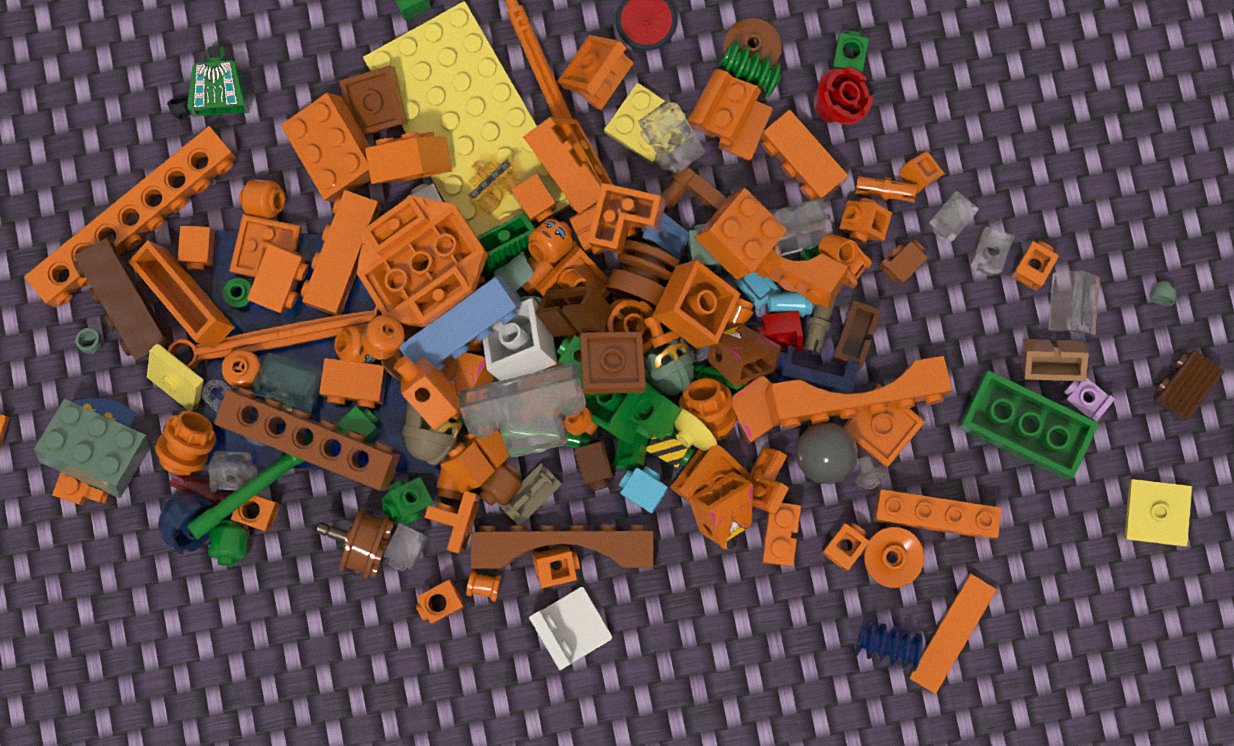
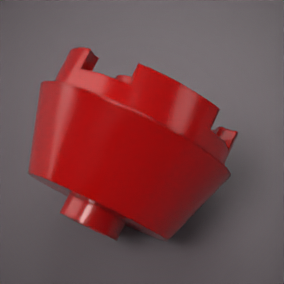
[813,67,873,125]

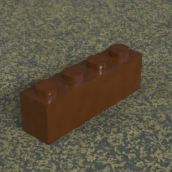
[73,236,170,361]

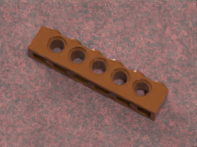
[214,386,401,490]

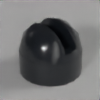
[167,95,191,120]

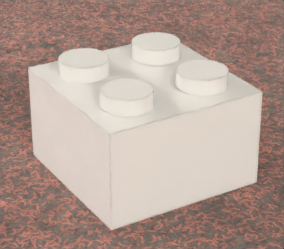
[483,298,558,384]

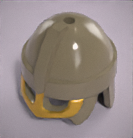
[402,402,462,465]

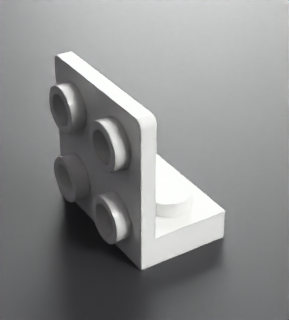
[529,587,612,670]

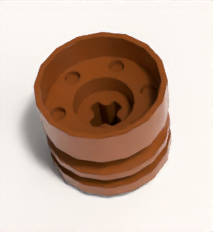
[605,240,681,311]

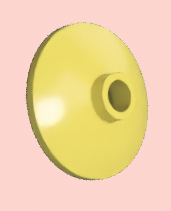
[674,407,717,452]

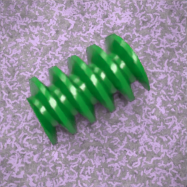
[717,40,782,100]

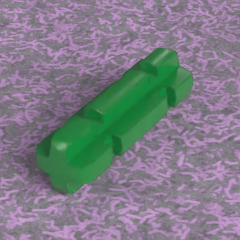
[693,364,744,389]

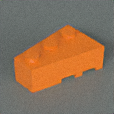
[523,117,613,214]

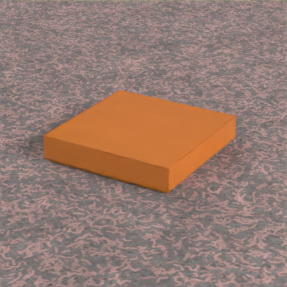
[843,384,925,468]

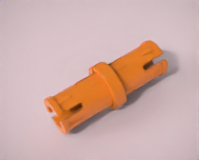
[855,175,917,203]

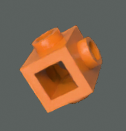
[839,198,892,243]

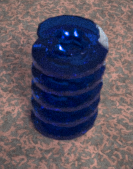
[855,620,923,672]

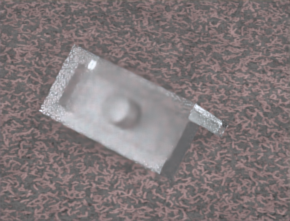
[1048,271,1100,335]

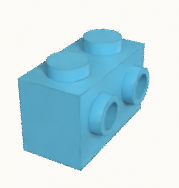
[619,466,668,514]

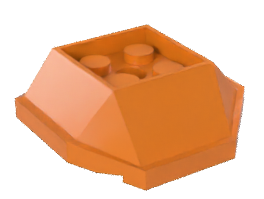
[357,195,488,327]

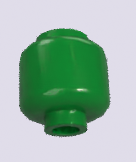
[208,521,249,566]

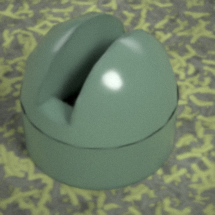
[1151,281,1177,306]
[75,328,102,354]

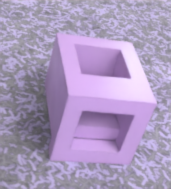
[1062,377,1115,422]

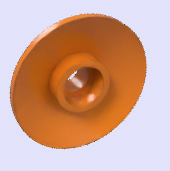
[864,527,924,588]

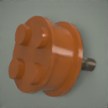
[316,507,394,580]

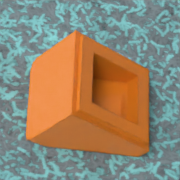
[899,151,945,194]

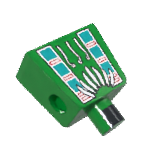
[187,46,249,117]

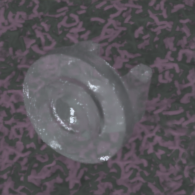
[855,456,885,489]

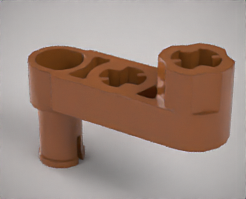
[660,165,739,213]

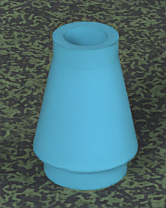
[768,291,813,318]

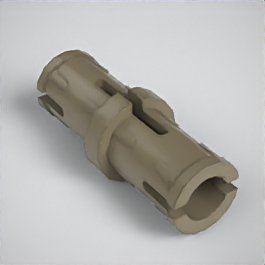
[803,297,837,356]

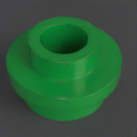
[223,278,252,308]

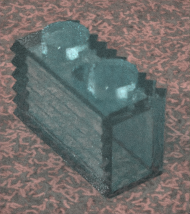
[253,353,323,413]

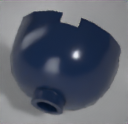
[158,493,216,554]

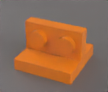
[557,35,633,110]
[670,444,750,503]
[424,491,481,555]

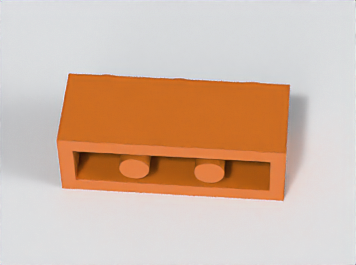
[761,109,848,204]

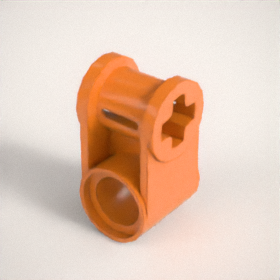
[818,234,872,288]

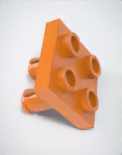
[535,246,610,298]

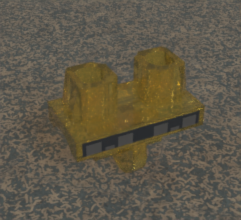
[468,159,521,214]

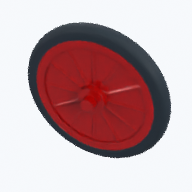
[616,0,677,51]

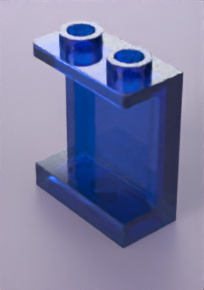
[774,345,860,394]

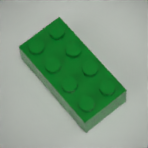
[957,370,1099,480]

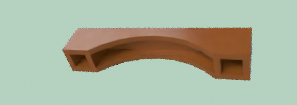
[471,525,653,569]

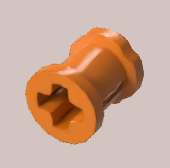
[466,569,502,602]

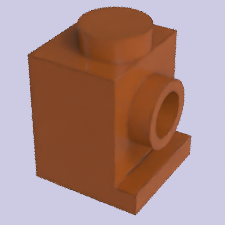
[878,240,928,288]

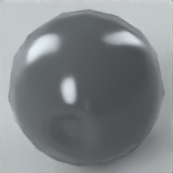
[796,422,858,485]

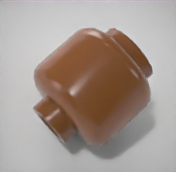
[478,461,522,506]

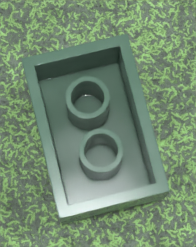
[34,399,149,498]

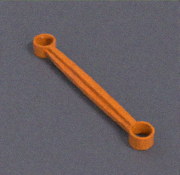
[168,306,380,370]

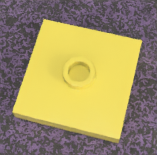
[147,344,203,412]
[1124,479,1192,547]

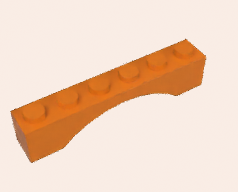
[765,356,952,429]

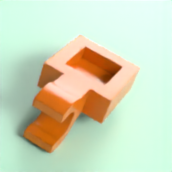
[52,472,109,505]

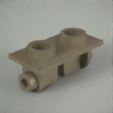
[499,463,562,526]

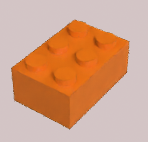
[280,93,371,202]

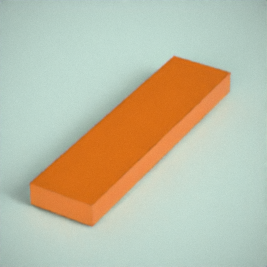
[908,574,997,694]

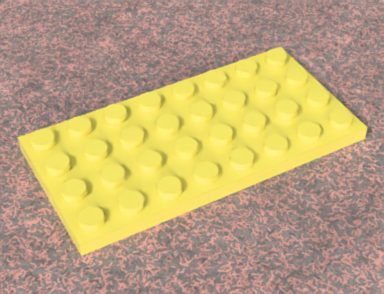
[363,1,571,236]

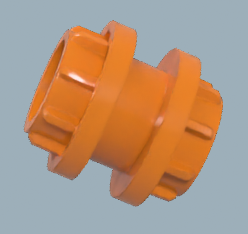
[679,378,737,441]
[155,411,216,475]

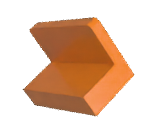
[718,101,772,161]

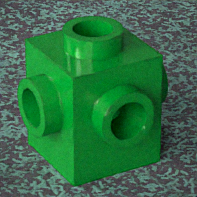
[381,477,434,526]

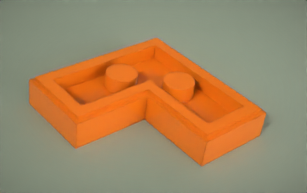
[229,214,302,278]
[747,446,789,515]

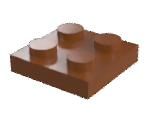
[339,66,408,136]
[580,332,646,394]

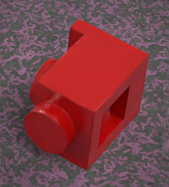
[758,311,803,352]

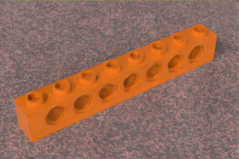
[24,126,237,308]

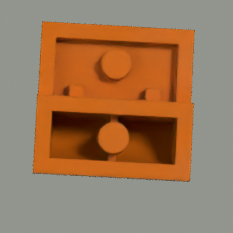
[686,69,761,143]

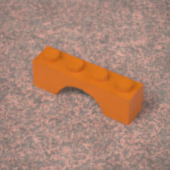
[754,248,848,308]

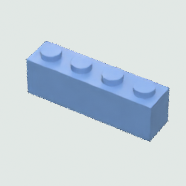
[399,276,522,371]

